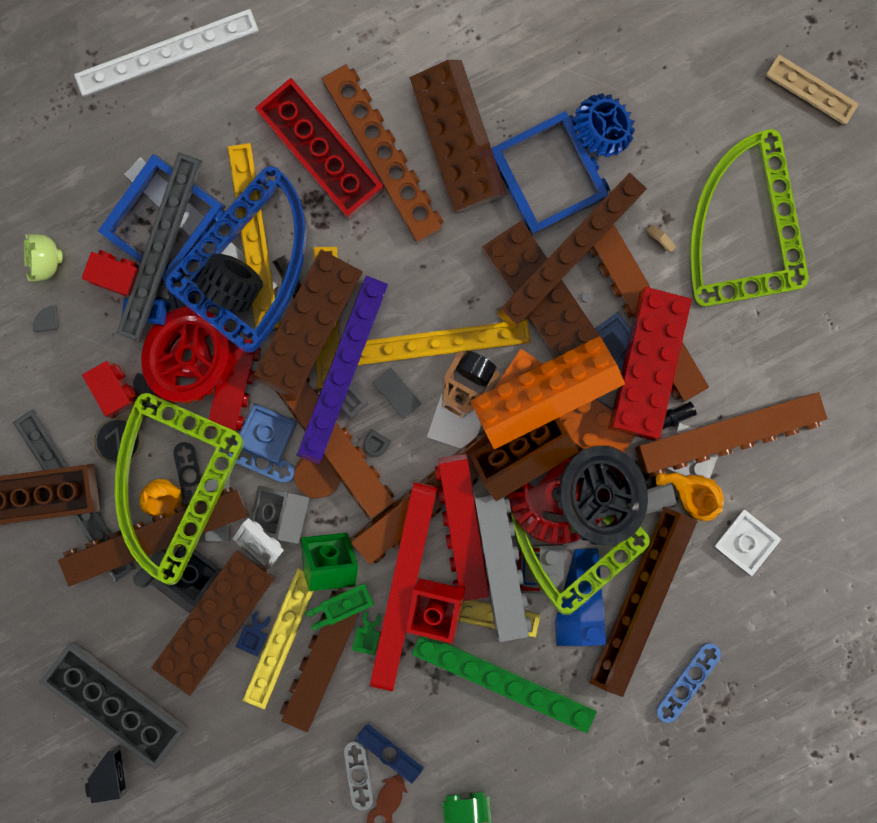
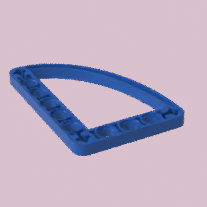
[166,166,307,353]

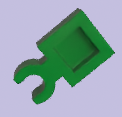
[352,611,381,656]

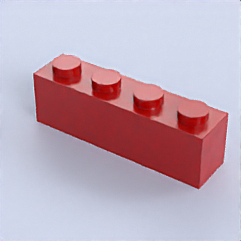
[208,337,261,432]

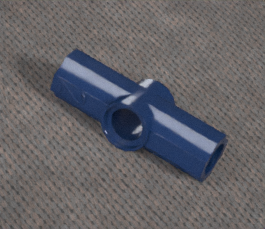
[355,723,424,784]

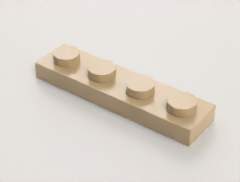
[765,54,859,125]

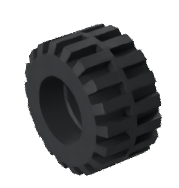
[196,253,263,312]

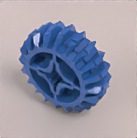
[573,93,635,157]

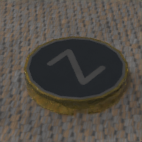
[94,417,142,465]

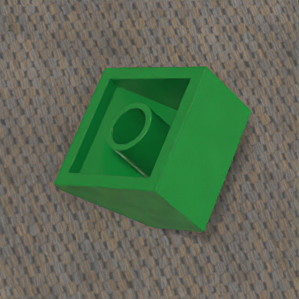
[301,533,358,591]

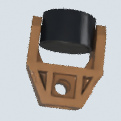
[442,350,501,418]

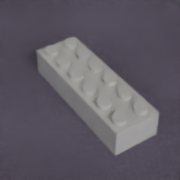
[474,495,532,642]

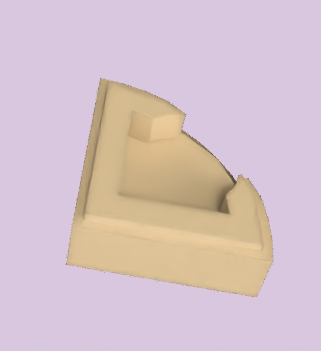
[646,225,676,252]

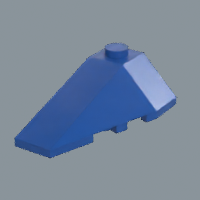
[555,548,606,646]

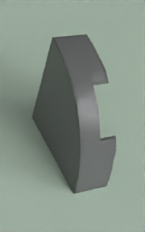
[33,305,58,332]

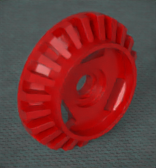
[141,307,233,404]
[509,458,606,544]

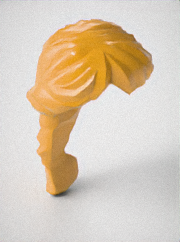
[656,472,724,521]
[139,479,182,547]

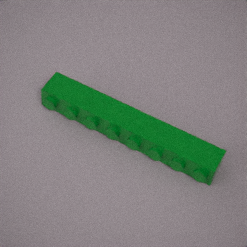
[412,636,597,734]

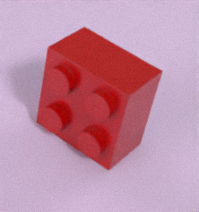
[81,250,139,297]
[82,360,138,418]
[406,578,466,644]

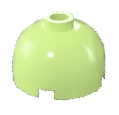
[24,234,62,281]

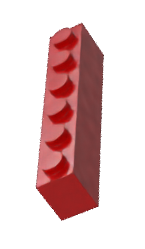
[434,454,489,601]

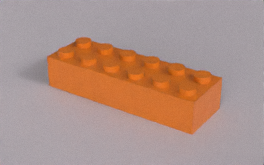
[470,336,625,449]
[495,349,635,452]

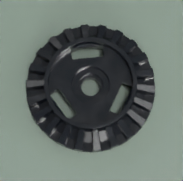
[557,446,648,546]

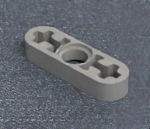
[344,740,373,811]

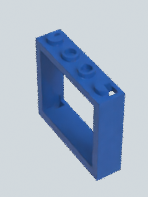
[491,111,610,236]
[98,154,226,282]

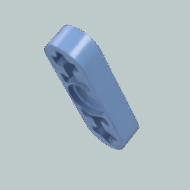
[229,451,295,483]

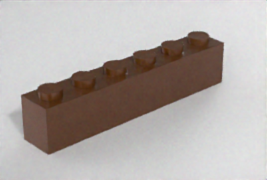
[279,588,360,733]

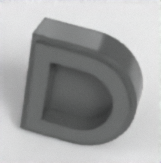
[363,429,392,457]

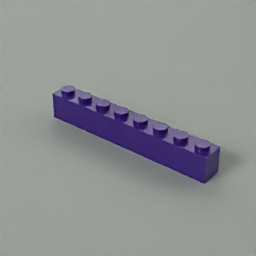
[296,275,388,464]

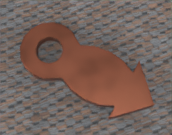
[367,774,408,823]

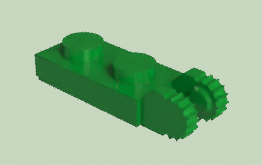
[304,583,375,631]

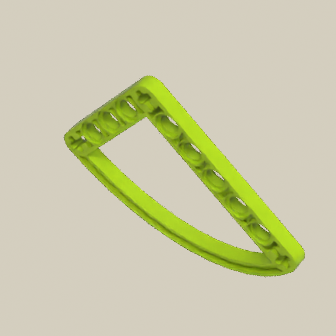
[689,129,809,307]
[115,393,244,585]
[508,478,650,615]

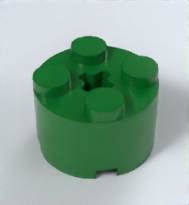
[442,791,492,823]

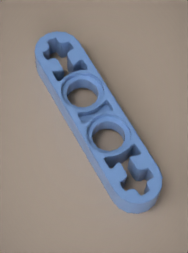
[656,643,721,723]

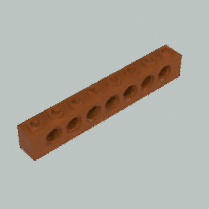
[322,64,443,244]

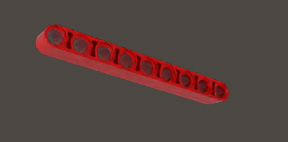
[370,482,437,692]

